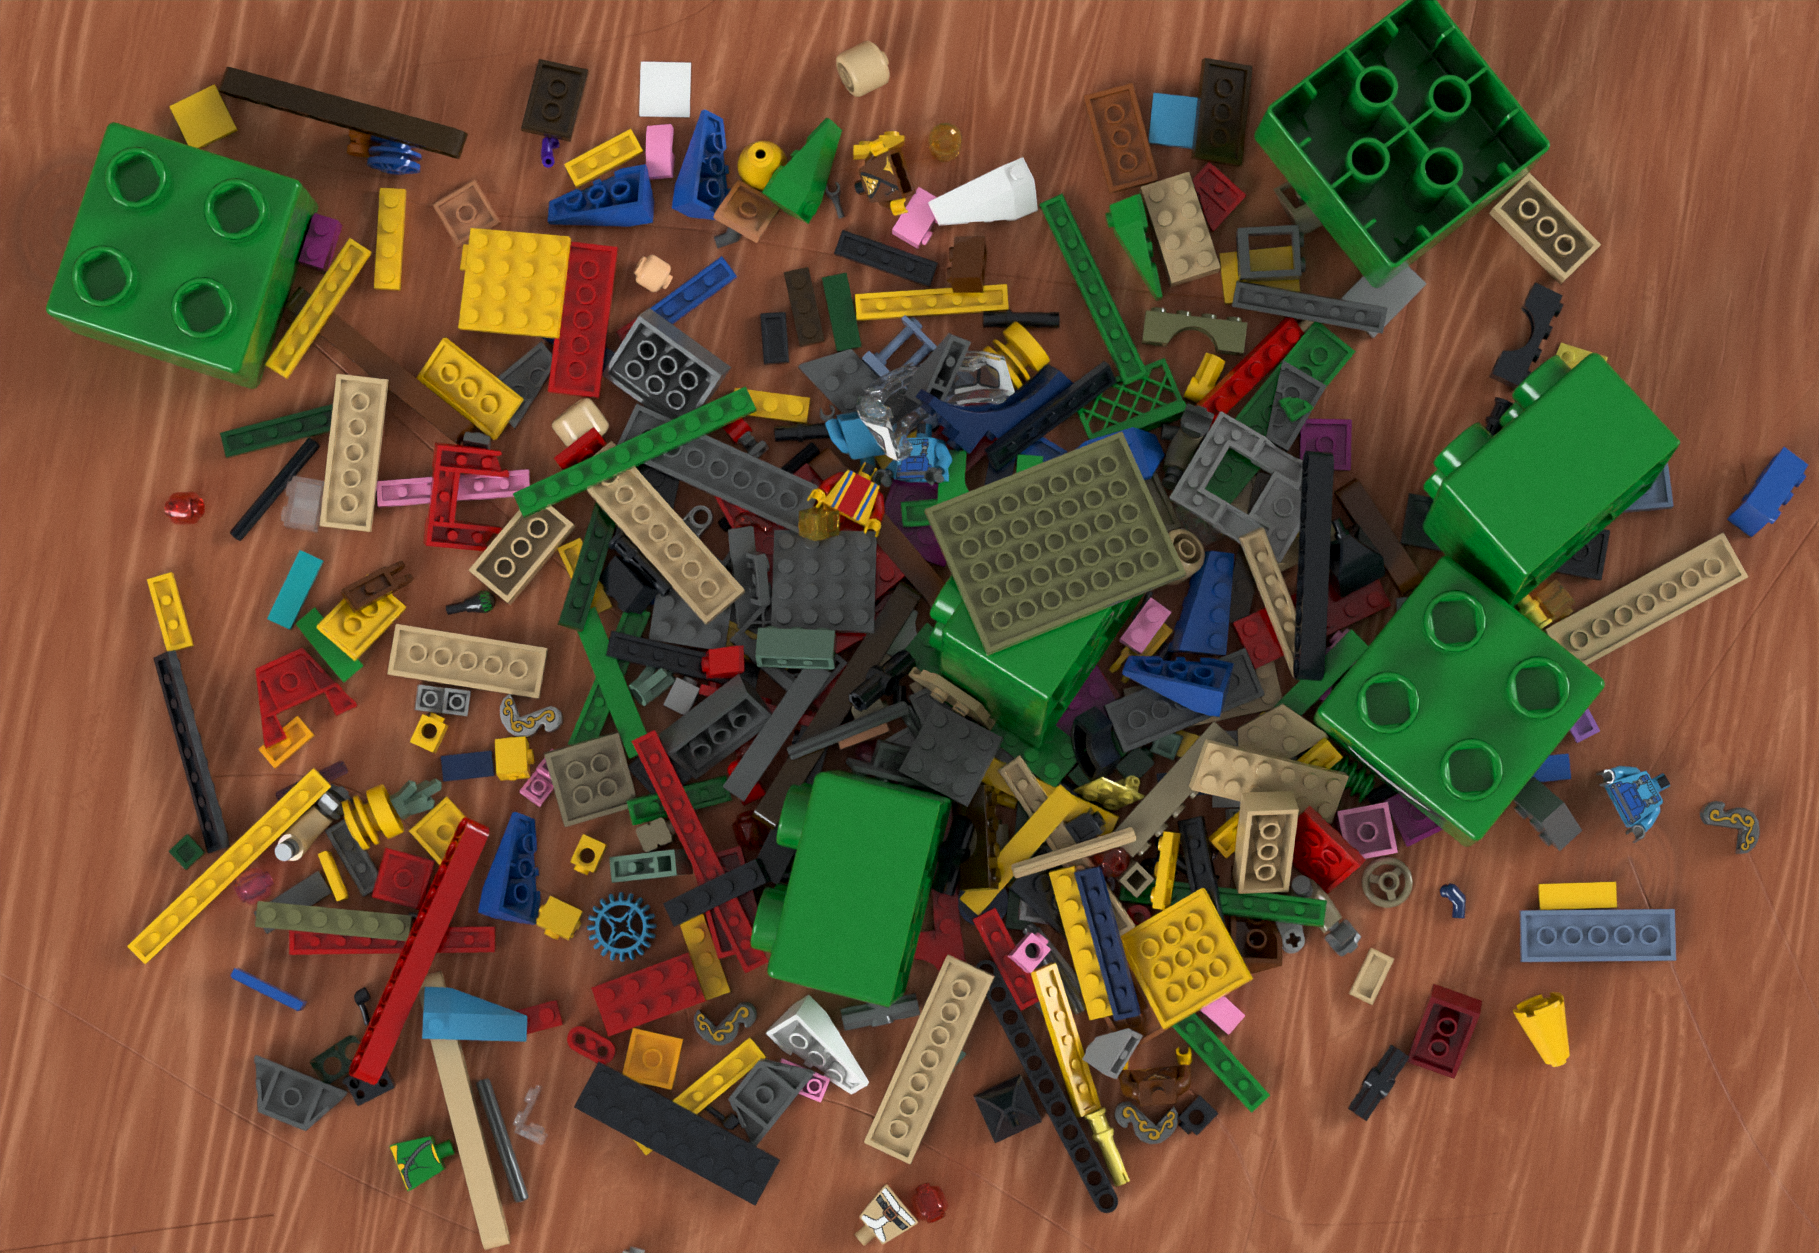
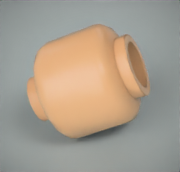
[633,254,673,292]

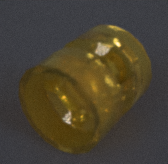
[929,123,962,162]

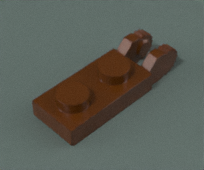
[341,561,414,613]

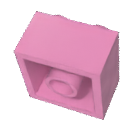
[1335,802,1398,859]

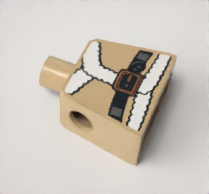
[854,1183,918,1246]

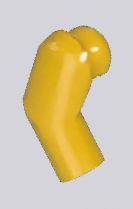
[989,785,1018,809]

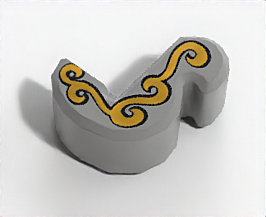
[500,694,563,738]

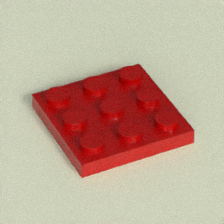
[1292,806,1366,894]

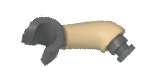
[275,784,353,861]

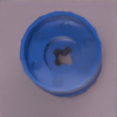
[367,135,422,175]

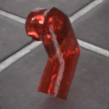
[733,512,773,533]

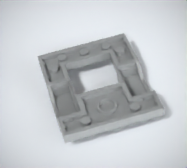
[1168,411,1303,564]

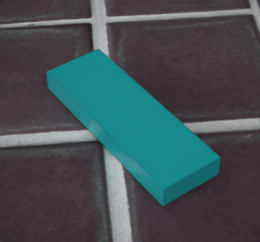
[267,550,324,630]

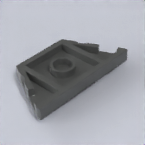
[798,349,882,414]
[254,1055,349,1131]
[728,1058,815,1146]

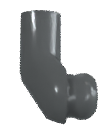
[714,227,742,248]

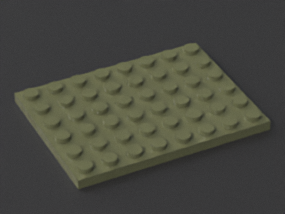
[925,431,1186,656]

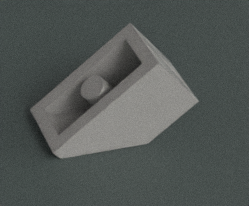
[1083,1028,1143,1079]

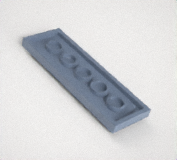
[1519,909,1676,962]

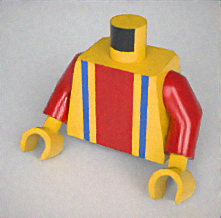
[807,462,885,537]

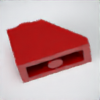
[702,645,744,679]

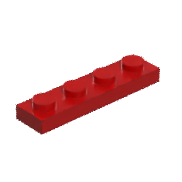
[972,907,1039,1011]

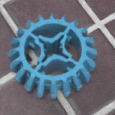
[587,892,657,962]

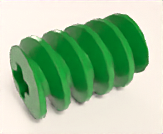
[1330,749,1377,803]

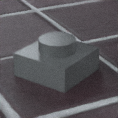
[463,432,491,449]

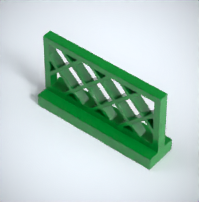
[1077,358,1186,440]

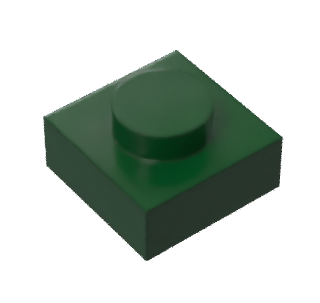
[168,834,206,870]

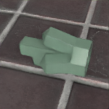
[628,666,675,707]
[389,778,442,820]

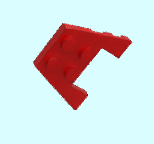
[255,648,357,749]

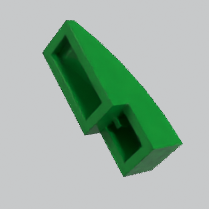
[295,607,364,682]

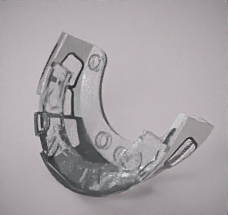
[855,351,1015,461]

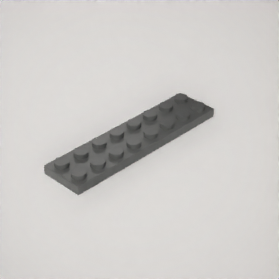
[617,404,818,535]

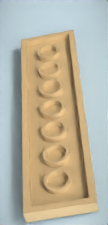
[586,441,745,625]
[1544,532,1748,665]
[864,954,995,1164]

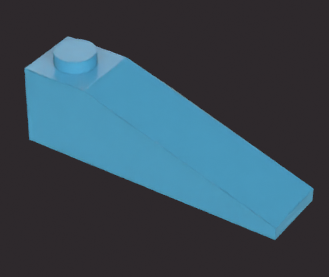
[422,987,527,1042]

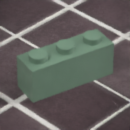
[755,626,837,669]

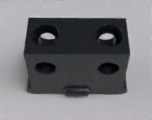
[343,1066,396,1106]

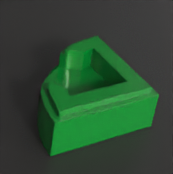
[1278,397,1314,423]

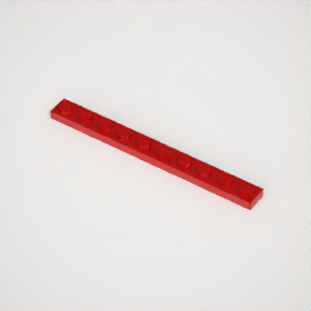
[632,730,769,973]

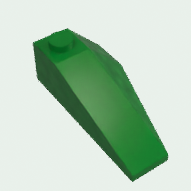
[762,117,842,224]
[1105,194,1163,301]

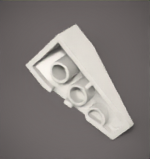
[928,157,1038,226]
[766,995,869,1095]

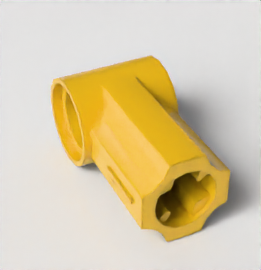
[1183,353,1226,403]

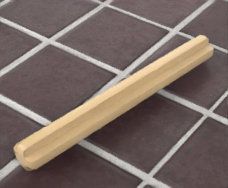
[1011,827,1136,879]

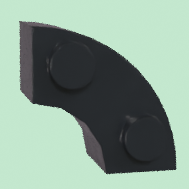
[1071,706,1122,782]

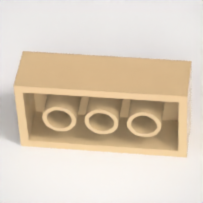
[1139,172,1221,288]
[1489,173,1601,285]
[469,506,576,605]
[1232,791,1299,894]

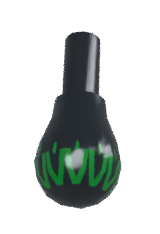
[446,591,495,615]

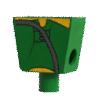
[389,1135,456,1192]

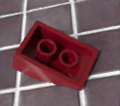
[1407,984,1482,1079]

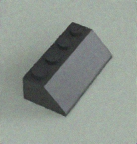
[659,674,772,779]

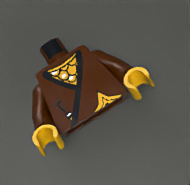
[854,137,916,216]
[1118,1047,1193,1106]

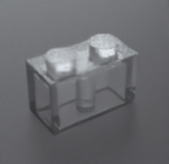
[281,476,324,533]

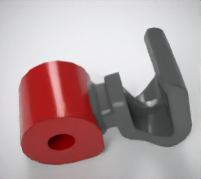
[722,418,769,458]

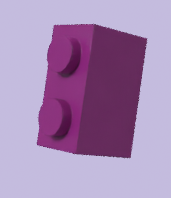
[299,213,342,273]

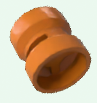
[346,129,372,158]

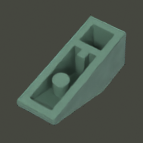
[609,849,693,883]

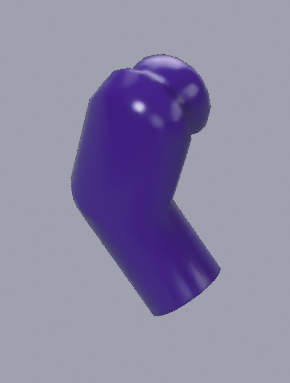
[541,137,560,168]

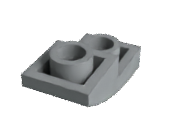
[414,685,471,716]

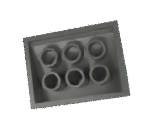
[602,308,731,420]

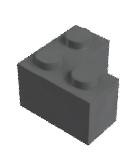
[1513,777,1582,851]

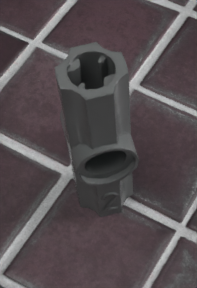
[840,993,920,1031]

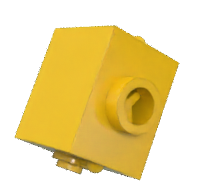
[495,736,534,781]
[536,896,583,941]

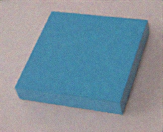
[1148,93,1198,149]

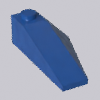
[672,109,731,220]
[547,164,655,227]
[1122,656,1234,717]
[478,812,541,925]

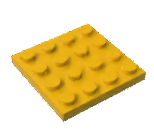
[458,228,571,339]
[1120,888,1253,1029]

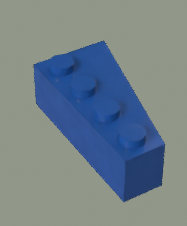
[1167,551,1234,656]

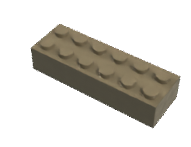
[1114,721,1237,857]

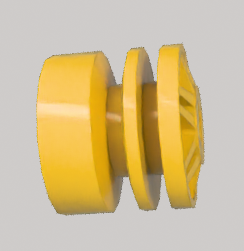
[983,321,1050,390]
[341,784,404,850]

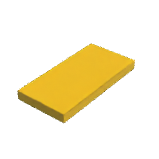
[416,338,524,440]

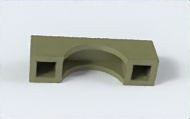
[1141,307,1247,356]

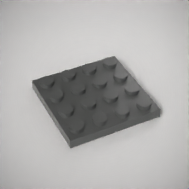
[771,530,877,633]

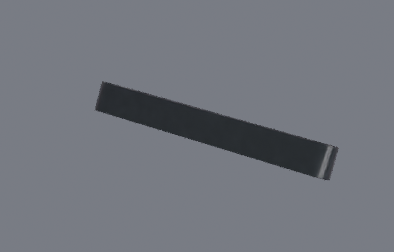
[1293,451,1334,681]

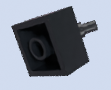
[1329,517,1385,598]
[973,1073,1042,1143]

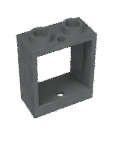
[1236,225,1306,282]

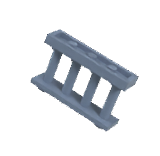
[862,315,977,432]

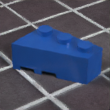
[1727,447,1808,537]

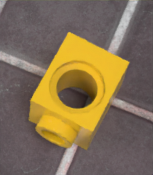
[410,712,448,754]
[570,834,608,875]

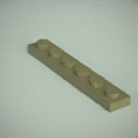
[255,901,412,941]

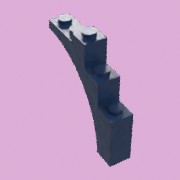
[915,364,1073,454]

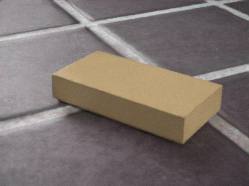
[1348,948,1394,1005]

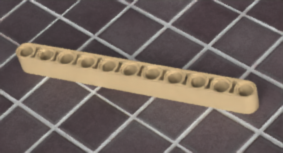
[419,971,510,1250]

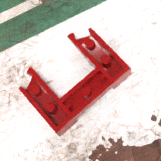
[423,442,509,551]

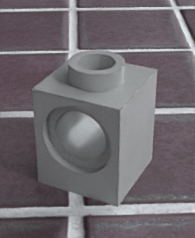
[663,676,700,715]

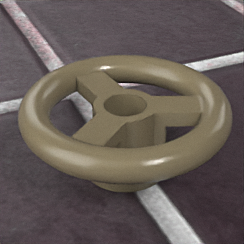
[1362,857,1413,908]

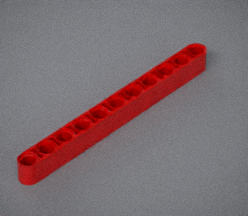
[349,817,490,1085]

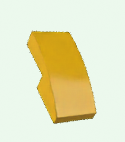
[853,131,904,160]

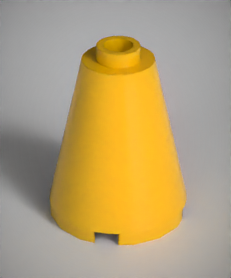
[737,141,788,191]
[1513,992,1570,1067]

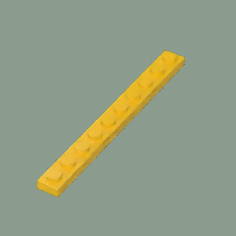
[127,768,331,964]

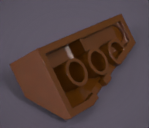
[1229,865,1282,974]

